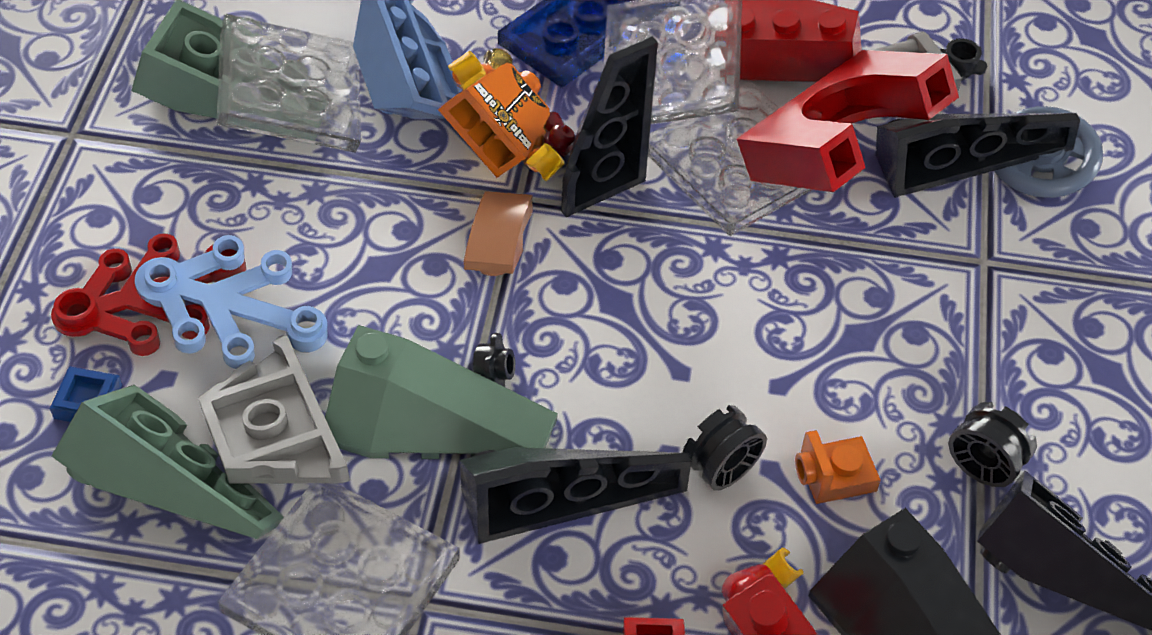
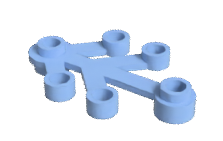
[135,235,328,369]

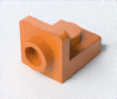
[795,430,881,504]

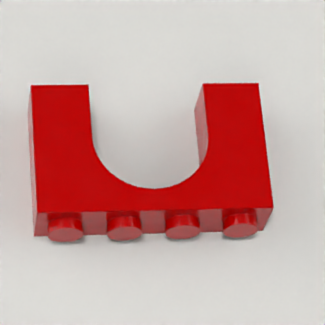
[736,50,959,192]

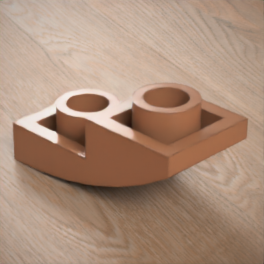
[464,191,533,276]

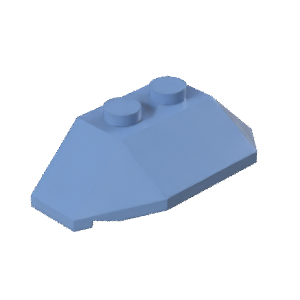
[353,0,463,119]

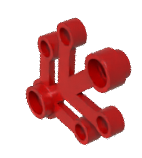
[51,233,246,356]

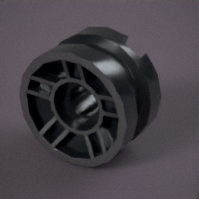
[948,402,1037,487]
[682,405,768,490]

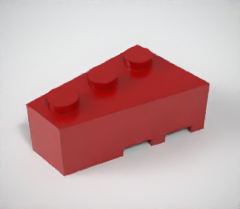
[715,0,862,82]

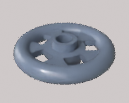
[995,106,1103,198]

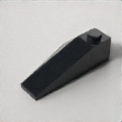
[561,36,658,218]
[876,113,1080,198]
[460,447,691,544]
[977,471,1152,631]
[808,508,1001,635]

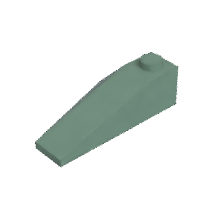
[131,0,331,138]
[325,325,558,459]
[51,385,284,539]

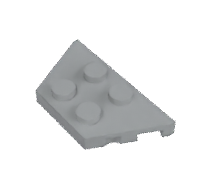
[198,334,350,484]

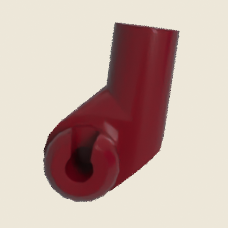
[542,112,575,157]

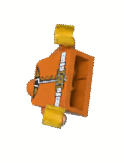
[438,51,565,182]

